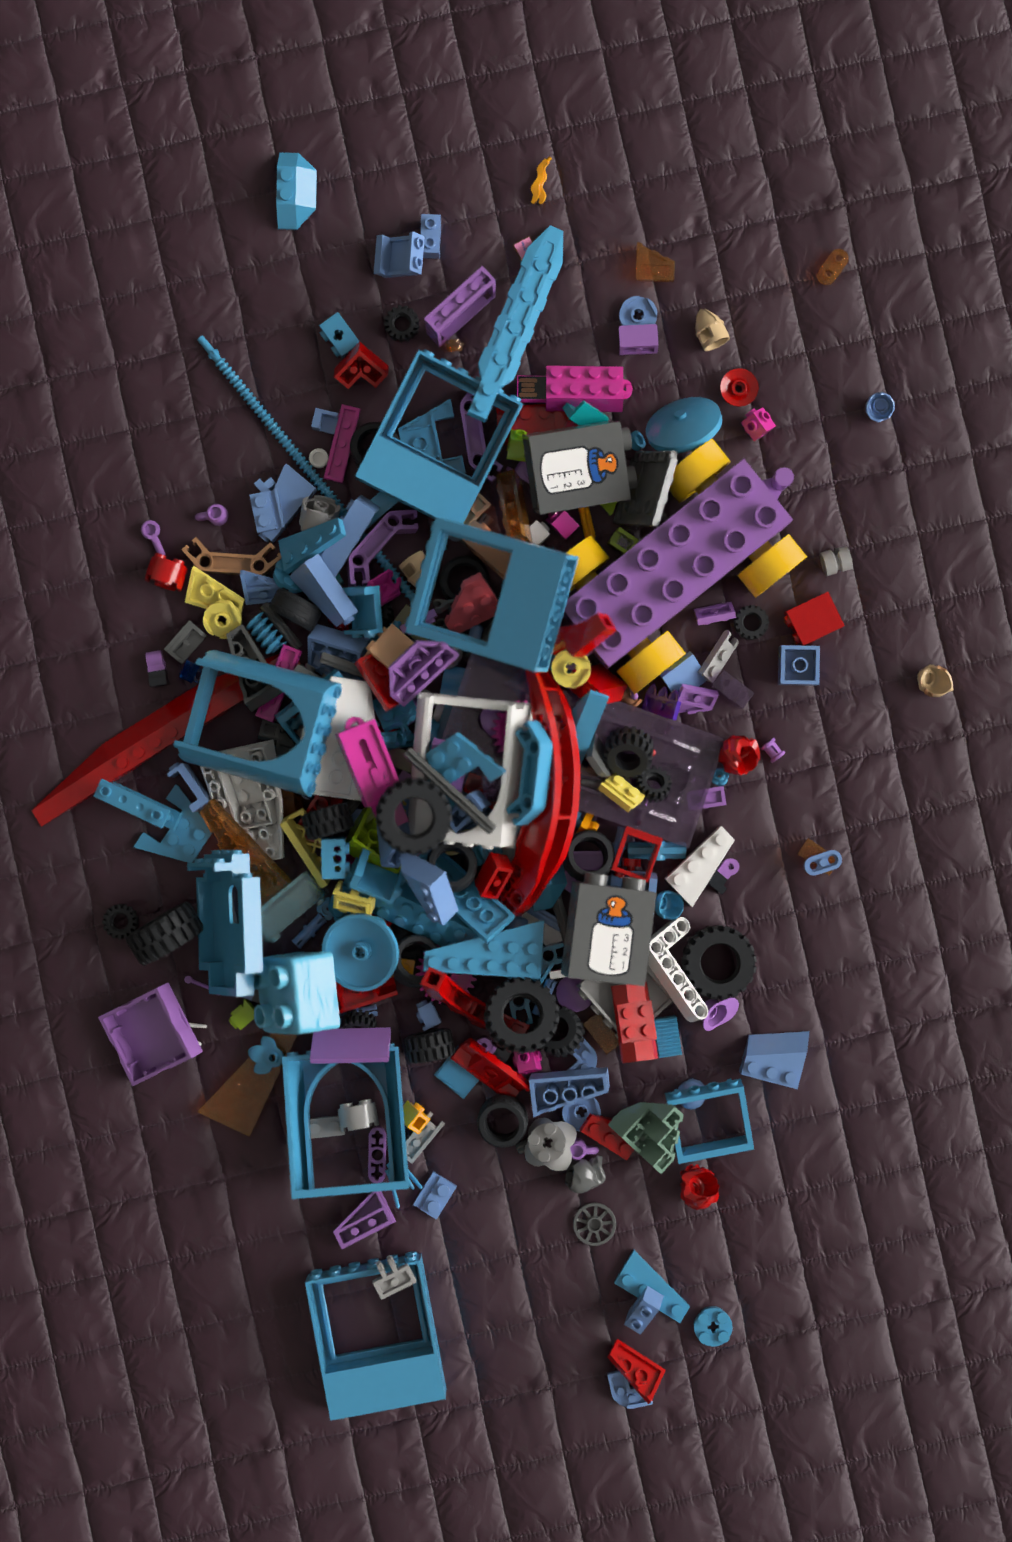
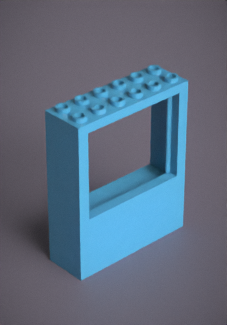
[355,349,523,524]
[405,517,579,672]
[305,1251,447,1421]

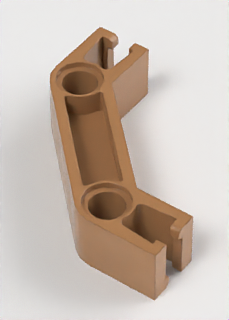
[181,537,282,576]

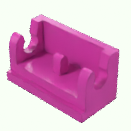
[367,569,402,607]

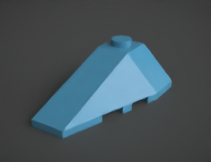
[560,690,609,765]

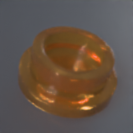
[445,339,464,352]

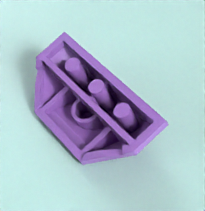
[389,640,460,707]

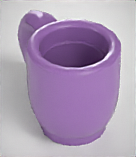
[195,504,229,526]
[570,1137,599,1160]

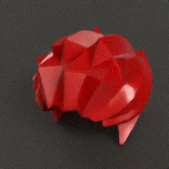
[718,735,760,776]
[679,1164,720,1210]

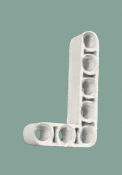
[648,917,708,1022]

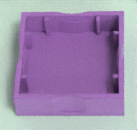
[98,982,203,1086]

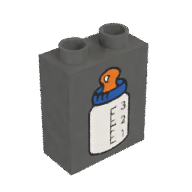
[522,420,637,514]
[561,872,657,986]

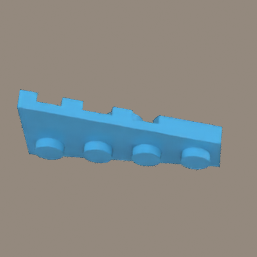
[278,518,346,574]
[614,1249,690,1323]

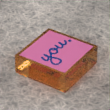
[513,236,533,262]

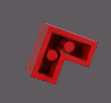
[334,341,389,389]

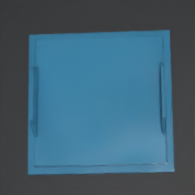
[434,1045,479,1099]

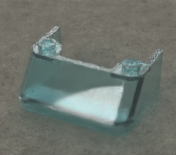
[261,870,329,944]

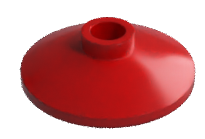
[720,368,759,407]

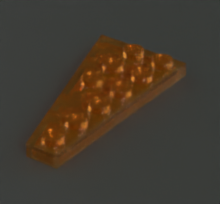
[200,798,293,915]
[198,1033,297,1137]

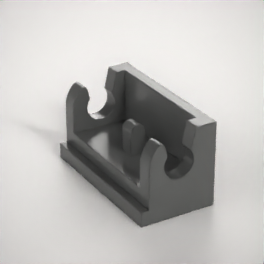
[164,620,208,664]

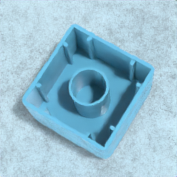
[253,952,340,1035]

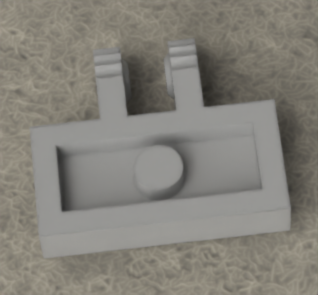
[373,1255,416,1300]

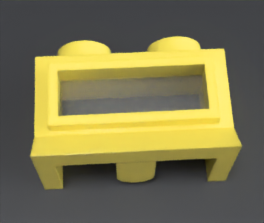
[333,880,376,915]

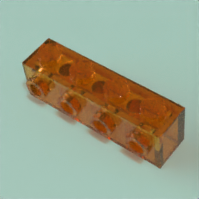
[496,469,533,543]

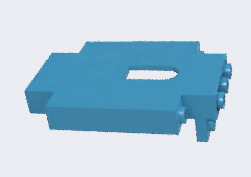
[187,850,263,997]

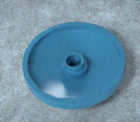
[646,397,722,453]
[322,913,399,991]

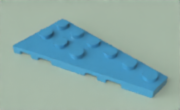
[423,920,544,979]

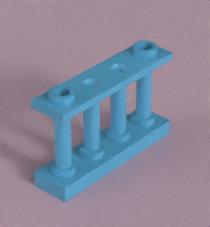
[94,778,183,831]

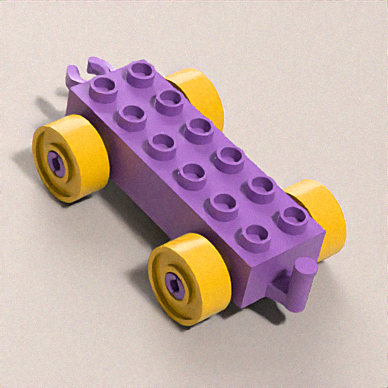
[563,439,807,694]

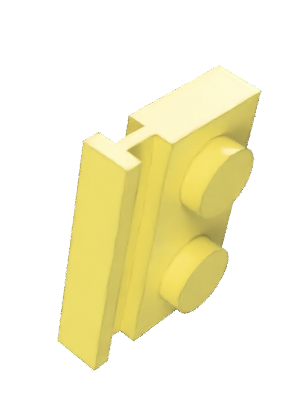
[598,773,645,812]

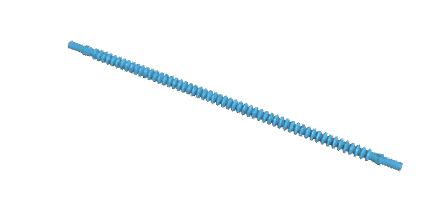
[197,335,415,601]

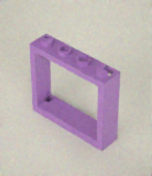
[424,266,496,347]

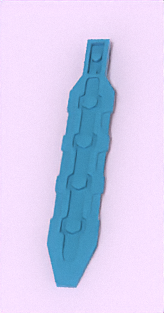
[467,225,563,423]

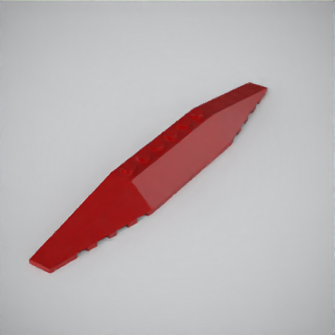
[31,654,301,827]

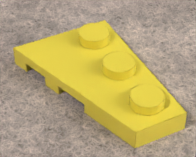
[185,566,245,615]

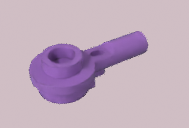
[141,520,166,555]

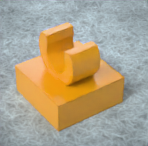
[576,811,600,833]

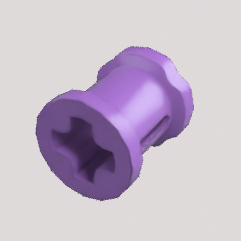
[760,738,786,763]

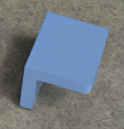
[311,408,339,435]

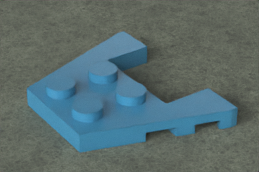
[398,399,466,473]
[426,732,506,808]
[134,784,214,863]

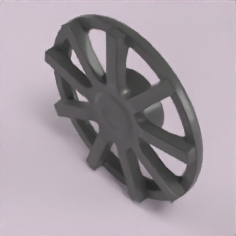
[573,1202,616,1246]

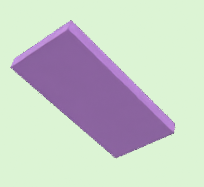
[310,1027,391,1064]

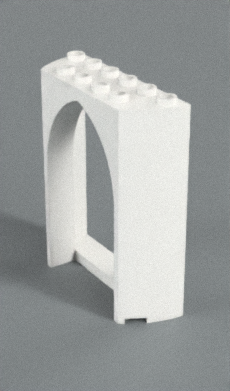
[408,692,532,849]

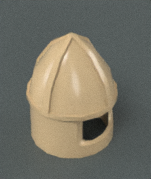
[695,309,730,351]
[399,551,436,589]

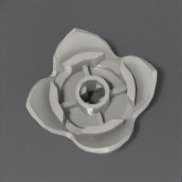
[524,1118,577,1171]

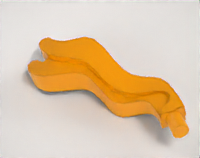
[531,156,552,204]

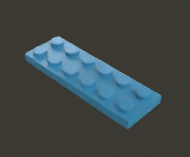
[418,850,515,943]

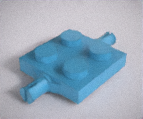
[373,699,416,736]

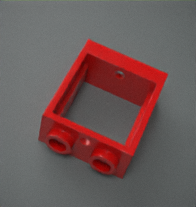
[611,826,663,883]

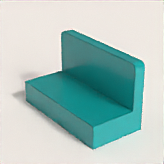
[563,401,609,425]

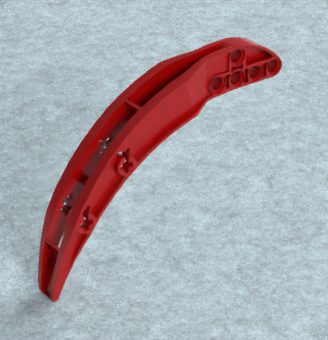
[498,667,580,918]

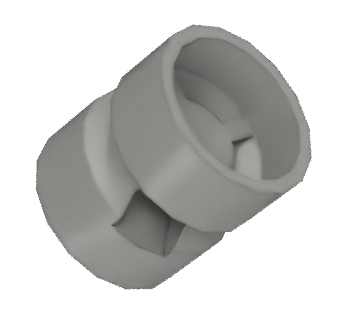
[819,545,853,577]

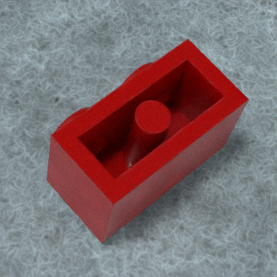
[474,852,514,900]

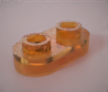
[817,249,849,285]

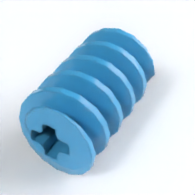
[246,612,287,654]

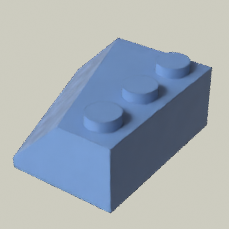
[308,624,370,681]
[401,853,458,926]
[739,1031,809,1089]

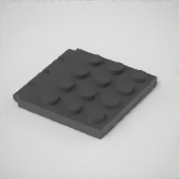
[613,450,678,527]

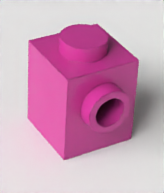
[545,510,579,539]

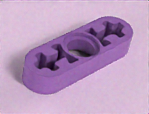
[368,1126,387,1183]

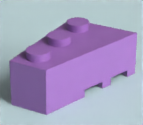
[333,1191,396,1249]

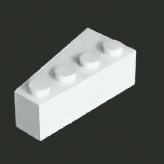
[664,826,735,907]

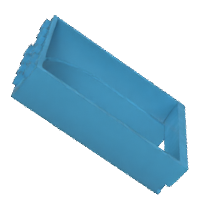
[174,650,342,797]
[282,1043,409,1199]

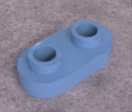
[804,850,842,876]

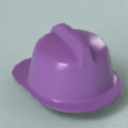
[696,997,739,1031]

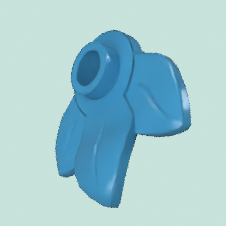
[248,1036,284,1074]

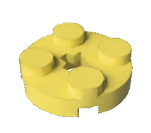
[203,600,242,639]
[552,650,591,688]

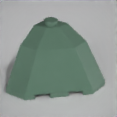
[608,1102,683,1174]

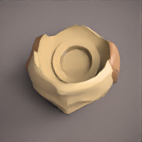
[917,664,953,697]

